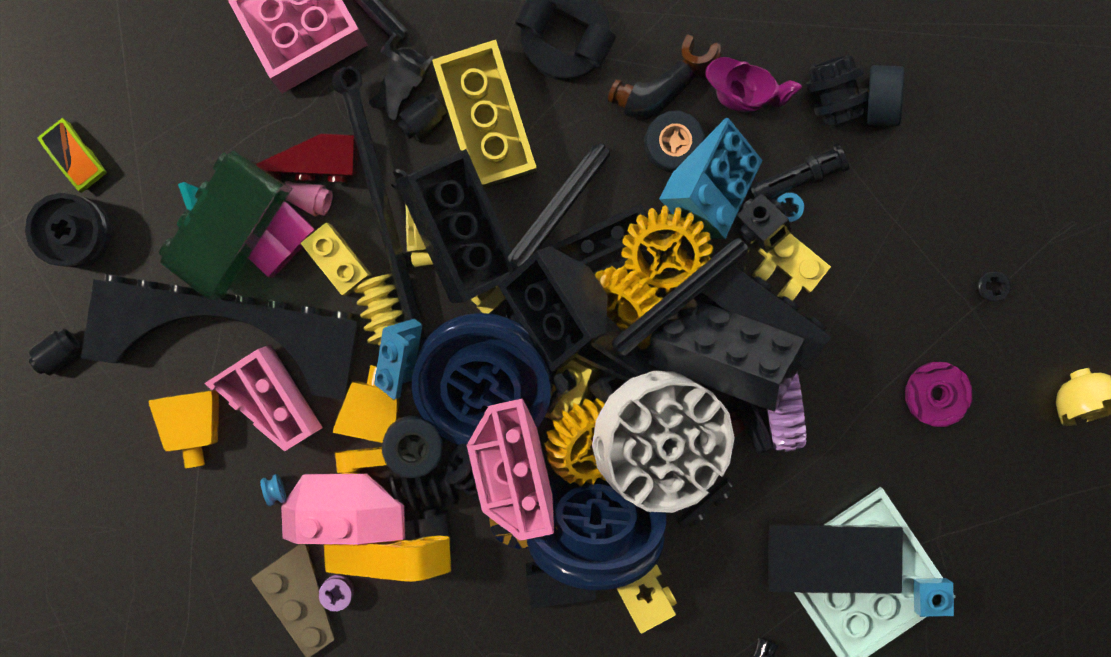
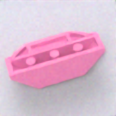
[467,398,554,541]
[281,474,405,545]

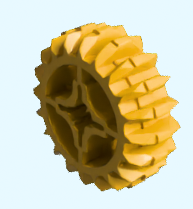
[621,205,713,295]
[594,266,663,350]
[544,398,605,486]

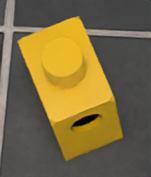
[333,365,400,443]
[149,390,219,468]

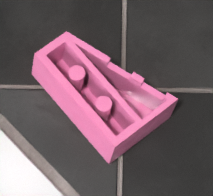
[204,345,323,451]

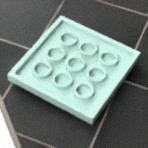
[794,487,955,657]

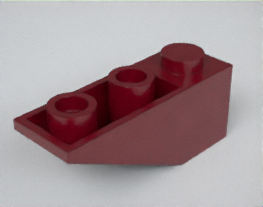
[252,134,358,183]

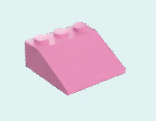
[228,0,368,94]

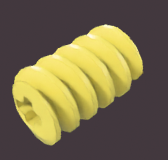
[353,273,403,345]

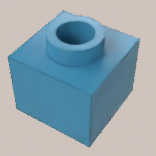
[913,578,954,617]

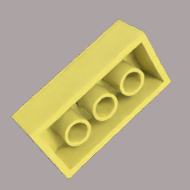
[432,40,537,188]

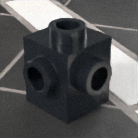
[737,193,791,253]

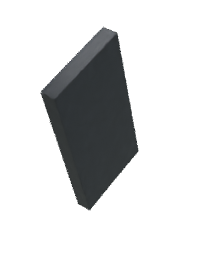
[768,524,903,593]

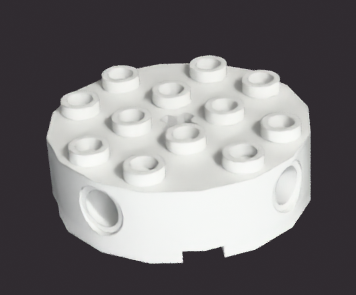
[592,371,735,513]

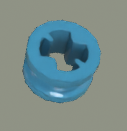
[776,193,804,223]
[260,474,286,507]

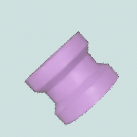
[319,574,355,611]

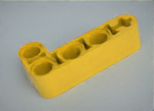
[324,536,451,582]

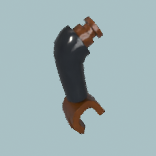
[608,34,721,119]

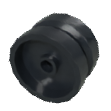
[25,193,112,268]

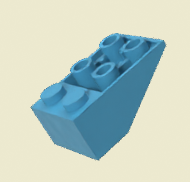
[659,118,763,239]

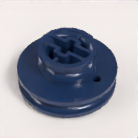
[412,313,553,445]
[527,474,666,590]

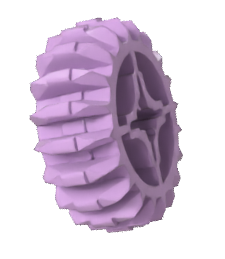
[767,372,807,452]

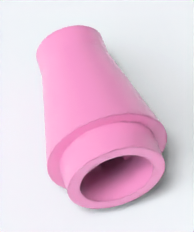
[281,181,333,217]

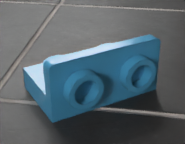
[374,319,423,400]

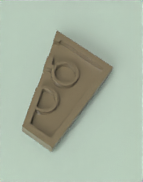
[251,544,336,657]

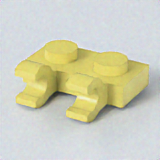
[751,234,831,301]

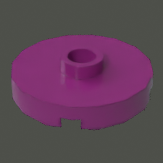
[905,362,972,427]

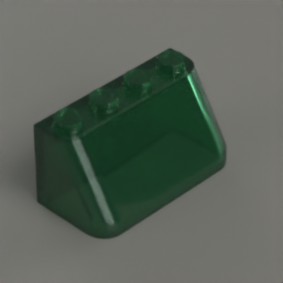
[159,150,293,300]

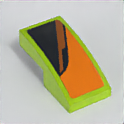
[37,118,107,193]

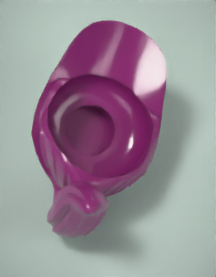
[706,57,802,112]

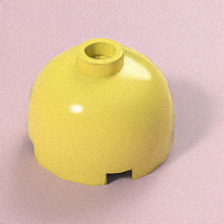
[1056,368,1111,426]

